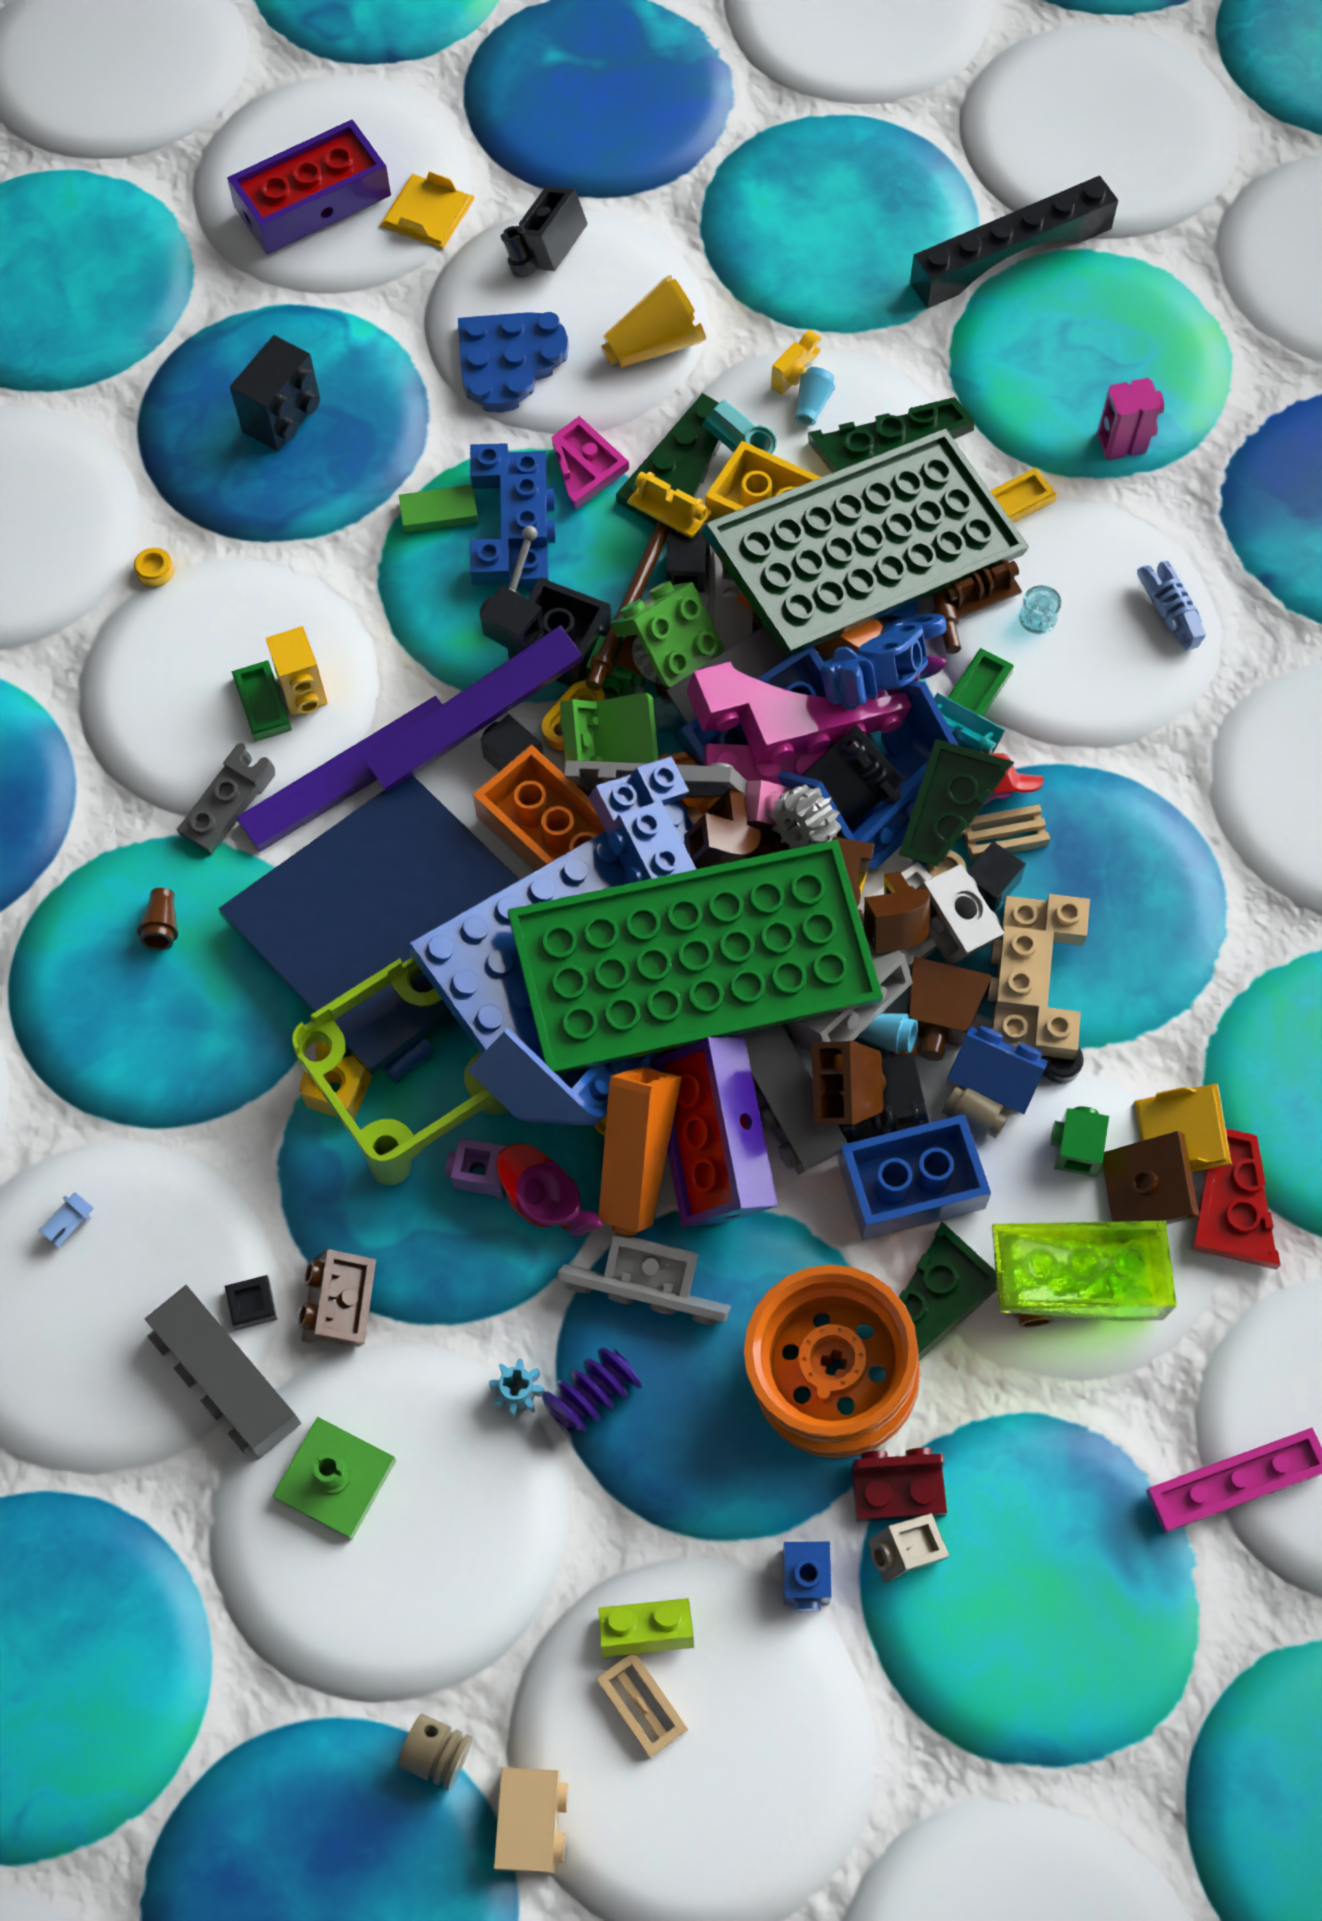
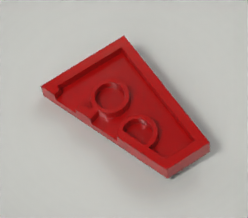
[1191,1128,1281,1270]

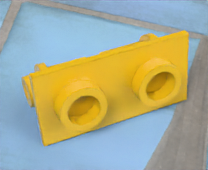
[627,472,712,538]

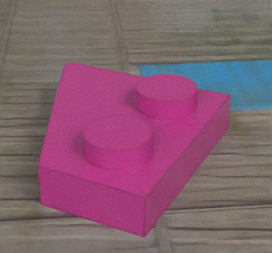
[552,416,629,511]

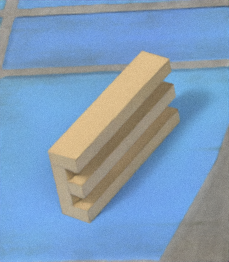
[963,804,1050,861]
[596,1654,688,1759]

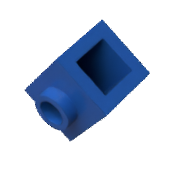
[782,1541,832,1613]

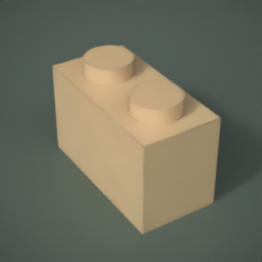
[494,1767,569,1874]

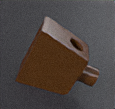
[907,956,991,1061]
[811,1041,886,1125]

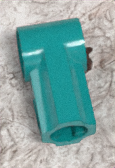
[702,399,777,454]

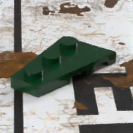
[899,1221,1002,1361]

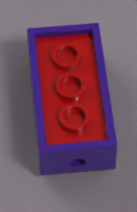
[227,119,391,254]
[650,1037,778,1227]

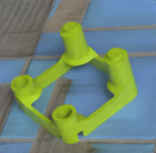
[292,956,509,1185]

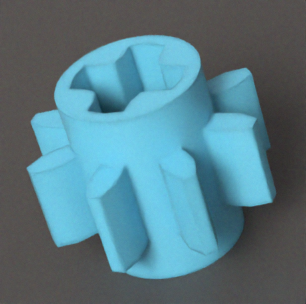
[489,1359,545,1418]

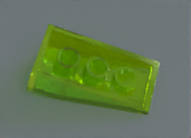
[991,1221,1177,1321]

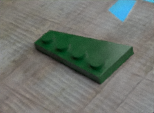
[616,393,722,532]
[808,397,974,473]

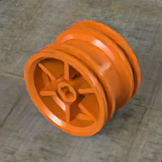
[744,1265,920,1459]

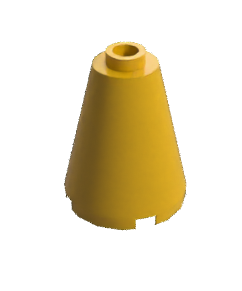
[601,275,706,368]

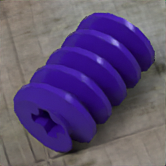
[542,1347,643,1440]

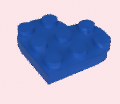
[458,312,569,413]

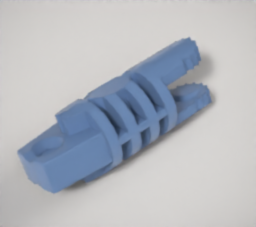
[1136,560,1206,651]

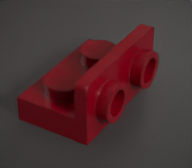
[851,1448,947,1522]

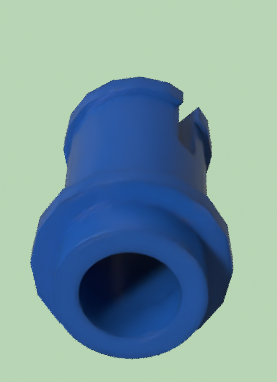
[382,1037,434,1084]

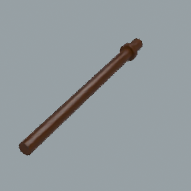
[585,520,672,691]

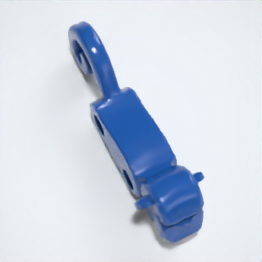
[821,614,947,710]

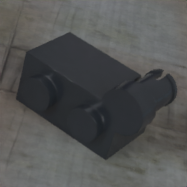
[500,187,588,277]

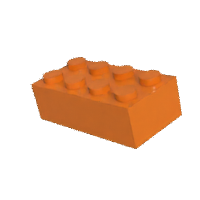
[473,744,605,871]

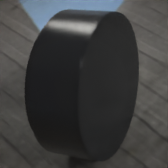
[1041,1047,1084,1083]

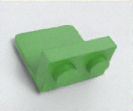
[610,581,724,688]
[560,693,659,766]

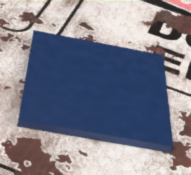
[219,776,520,1076]

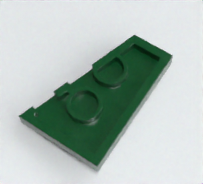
[899,739,1014,868]

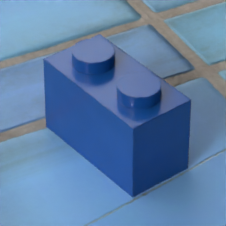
[946,1026,1048,1114]

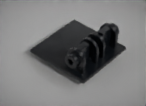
[801,724,904,830]
[841,1052,930,1143]

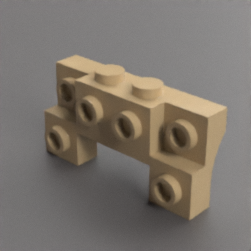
[987,894,1090,1060]

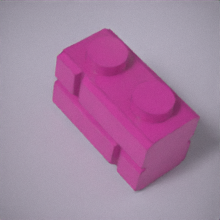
[1096,377,1164,461]

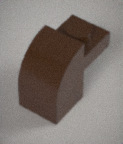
[684,788,761,869]
[864,872,930,954]

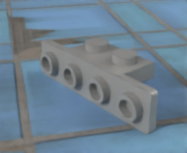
[556,1233,731,1325]

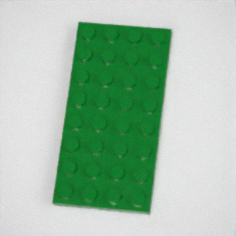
[507,839,883,1075]

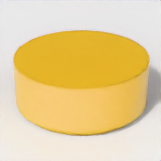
[134,548,174,587]

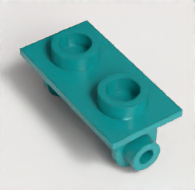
[934,692,1005,754]

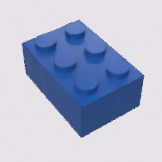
[838,1114,991,1241]

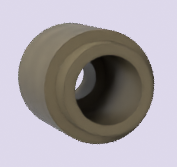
[942,1085,1008,1142]

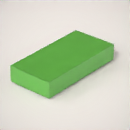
[399,485,479,533]

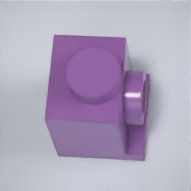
[445,1138,507,1200]

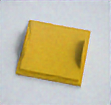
[380,171,475,250]
[1134,1083,1232,1173]

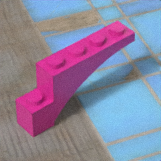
[686,662,912,764]

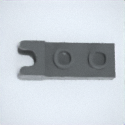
[176,743,275,855]

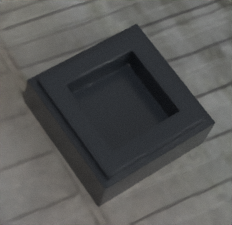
[225,1275,278,1330]

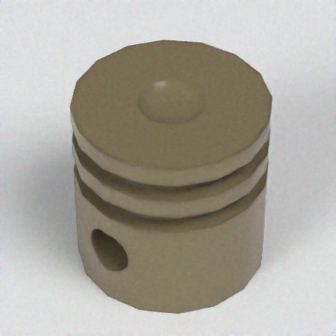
[397,1713,473,1791]

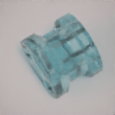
[1019,585,1062,634]

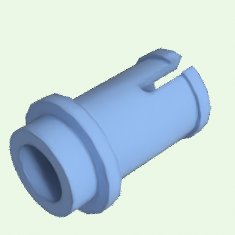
[38,1192,94,1248]

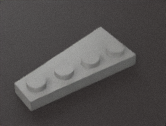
[564,760,747,798]

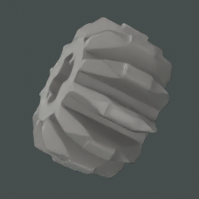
[770,784,842,849]

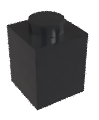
[667,532,706,593]
[480,585,544,654]
[480,714,543,772]
[967,841,1026,912]

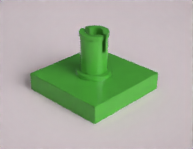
[272,1416,396,1540]

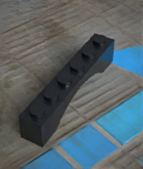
[910,175,1119,309]

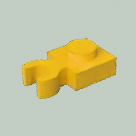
[771,330,822,395]

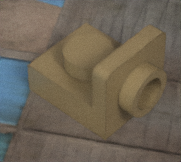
[868,1513,950,1583]

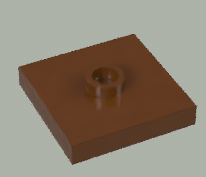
[1103,1131,1199,1237]

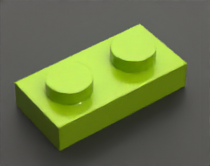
[598,1598,694,1658]

